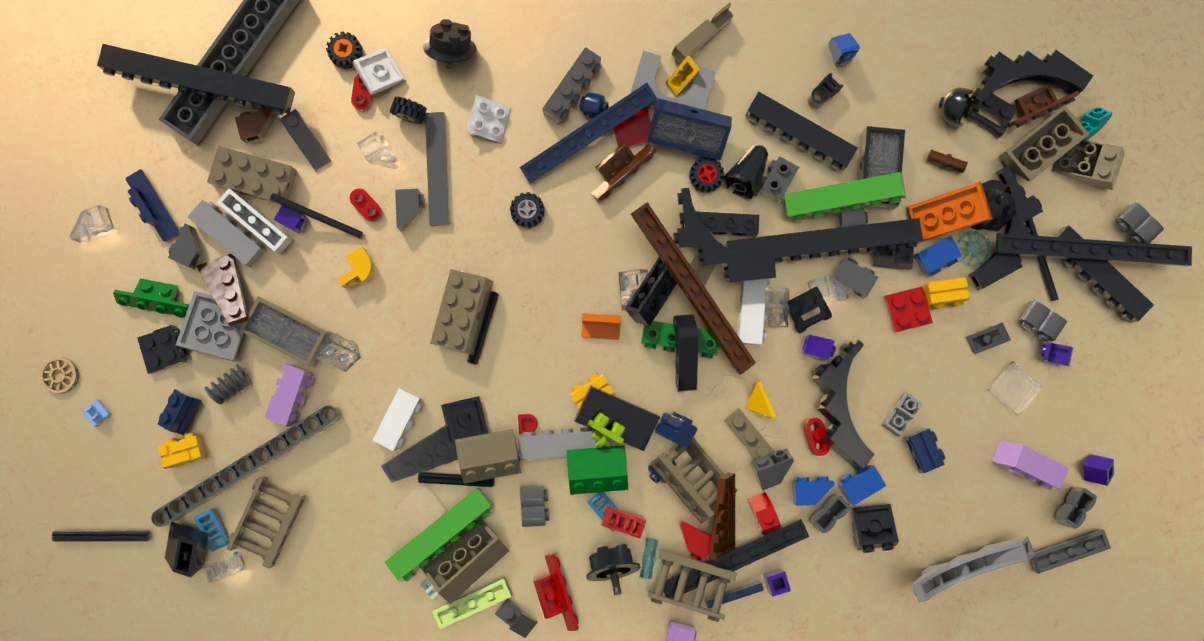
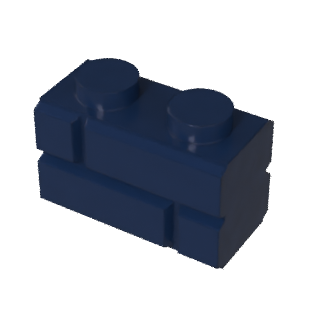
[157,389,201,435]
[655,411,698,448]
[904,428,945,473]

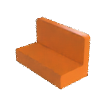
[581,313,621,340]

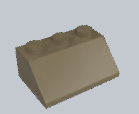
[455,429,521,484]

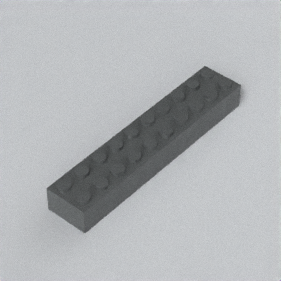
[158,0,300,145]

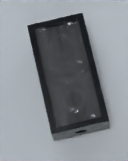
[858,126,905,209]

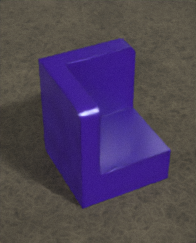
[1083,454,1114,486]

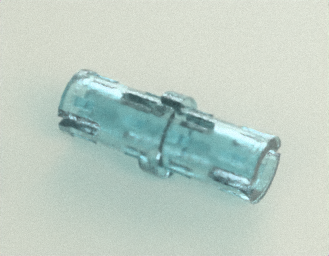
[639,538,658,579]

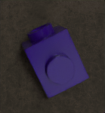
[1041,341,1074,367]

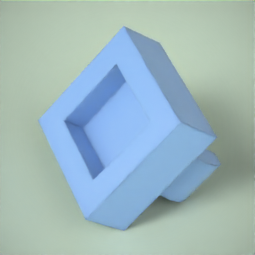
[82,399,111,427]

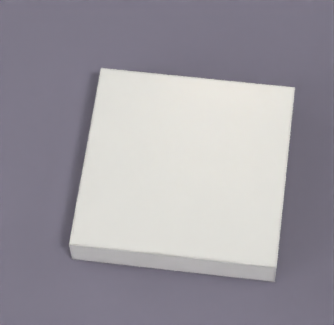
[353,47,405,96]

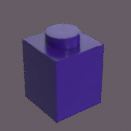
[273,205,307,233]
[764,569,791,597]

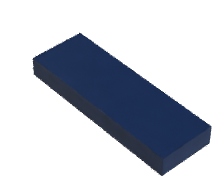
[704,581,764,608]

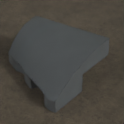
[873,245,914,270]

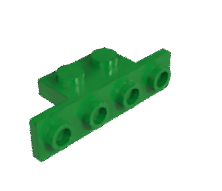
[113,278,189,318]

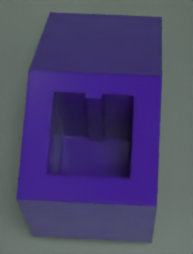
[800,335,836,361]

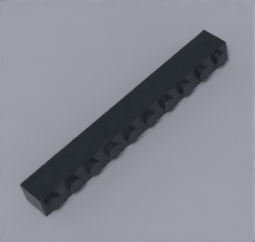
[97,44,295,115]
[726,218,923,264]

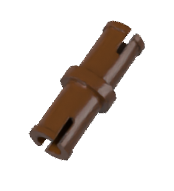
[927,149,968,173]

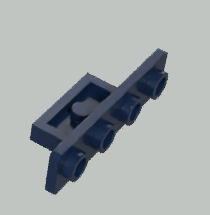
[125,169,179,242]

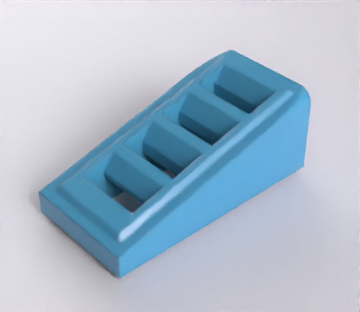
[587,492,623,532]
[194,508,229,552]

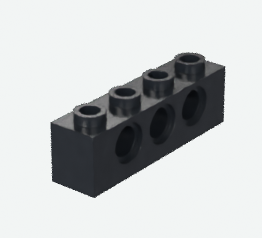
[681,211,759,237]
[625,257,677,326]

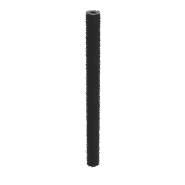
[270,193,363,239]
[1025,218,1059,302]

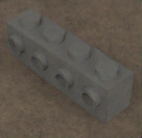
[542,47,602,124]

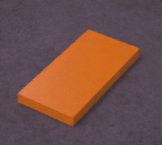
[907,182,992,242]

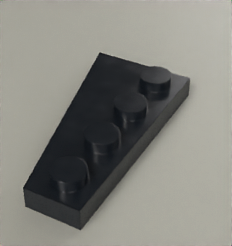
[381,425,458,483]

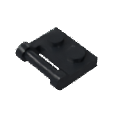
[967,93,1018,138]
[784,286,832,333]

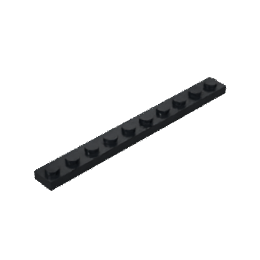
[995,233,1192,267]

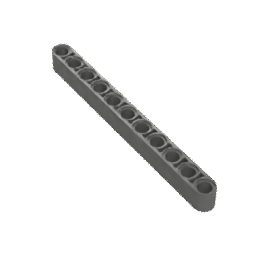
[151,406,341,527]

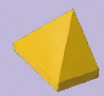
[666,56,700,96]
[745,381,776,418]

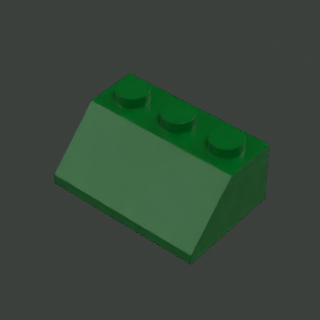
[566,445,628,495]

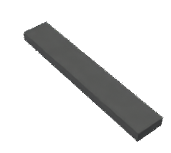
[425,112,449,226]

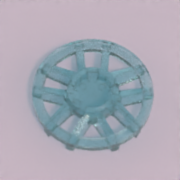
[956,231,992,266]

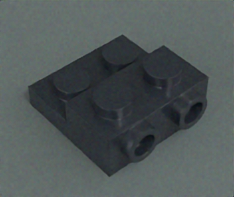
[137,325,187,374]
[851,504,899,553]

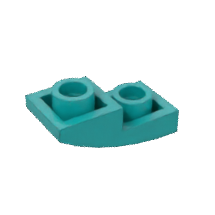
[1081,107,1112,142]

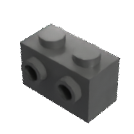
[759,156,799,203]

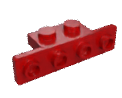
[533,554,579,631]

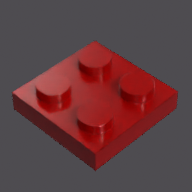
[884,286,933,333]

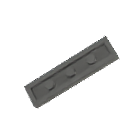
[1031,529,1111,574]

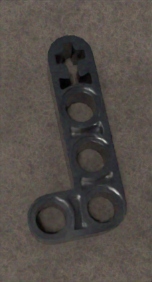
[673,314,698,392]

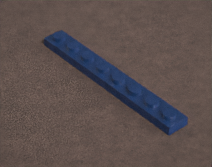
[520,83,657,183]

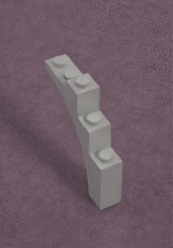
[912,536,1035,603]

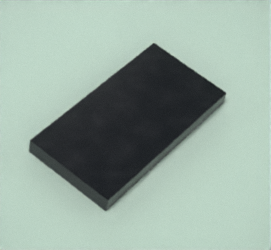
[574,385,660,451]

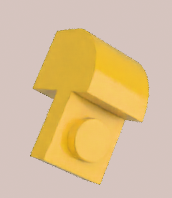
[337,246,374,288]

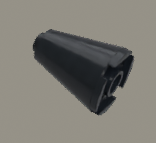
[723,145,769,199]

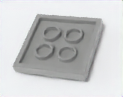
[176,291,252,362]

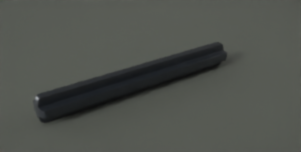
[52,531,150,542]

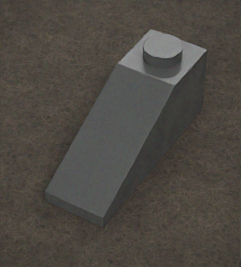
[280,109,331,171]

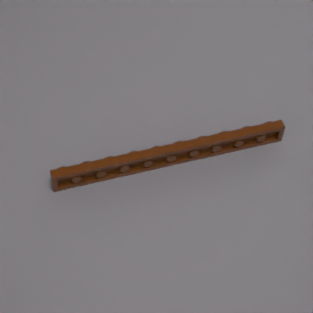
[631,202,756,375]

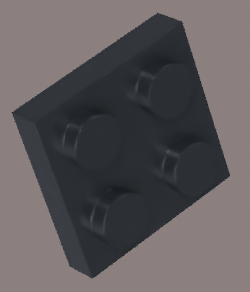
[441,396,488,443]

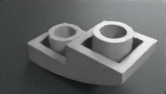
[882,392,922,437]

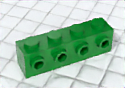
[641,321,719,359]

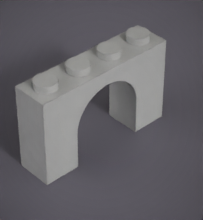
[631,51,716,110]

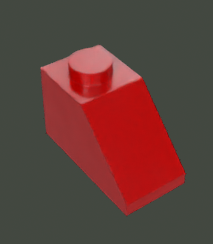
[748,492,781,535]
[679,519,712,561]

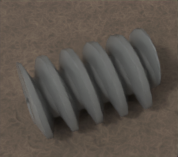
[204,365,250,405]

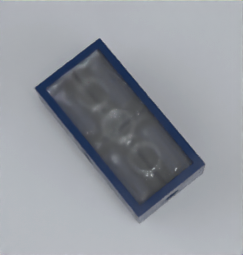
[647,98,732,160]

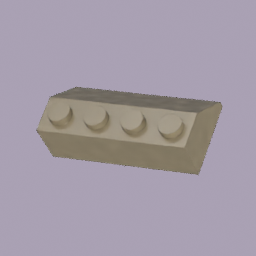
[999,105,1089,182]
[422,518,509,604]

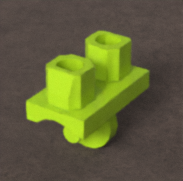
[587,413,625,448]

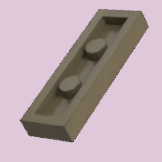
[724,408,775,460]

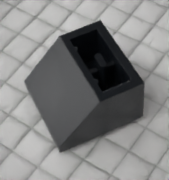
[165,522,208,578]

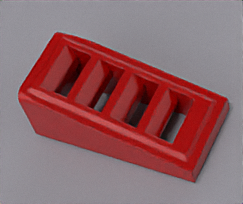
[601,507,646,538]

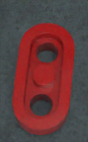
[351,74,372,111]
[350,188,383,222]
[804,418,830,456]

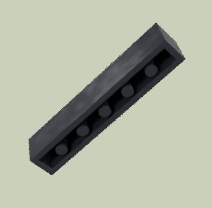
[745,91,858,171]
[1054,225,1154,323]

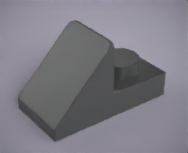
[967,322,1011,354]
[495,598,538,638]

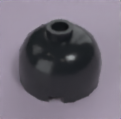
[939,88,973,127]

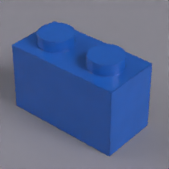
[913,236,962,276]
[838,465,886,506]

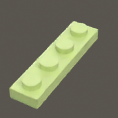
[432,578,512,629]

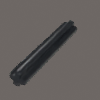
[467,291,499,365]
[418,472,495,487]

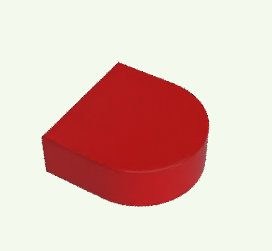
[518,414,538,434]

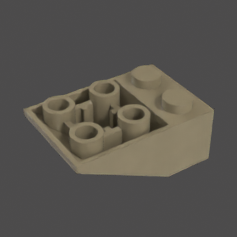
[1053,140,1125,190]

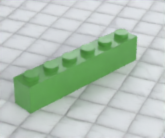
[784,172,906,221]
[385,488,495,582]

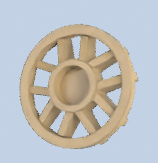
[40,357,77,393]

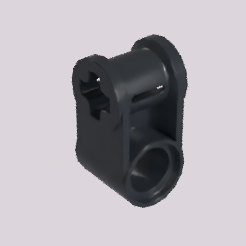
[808,73,844,109]

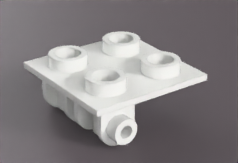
[466,95,511,143]

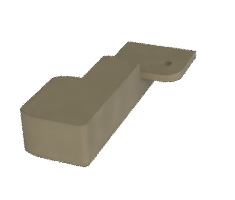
[671,2,734,64]

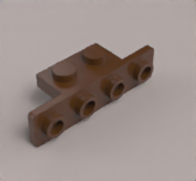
[1007,84,1080,128]
[592,143,656,201]

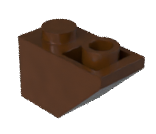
[235,109,277,143]

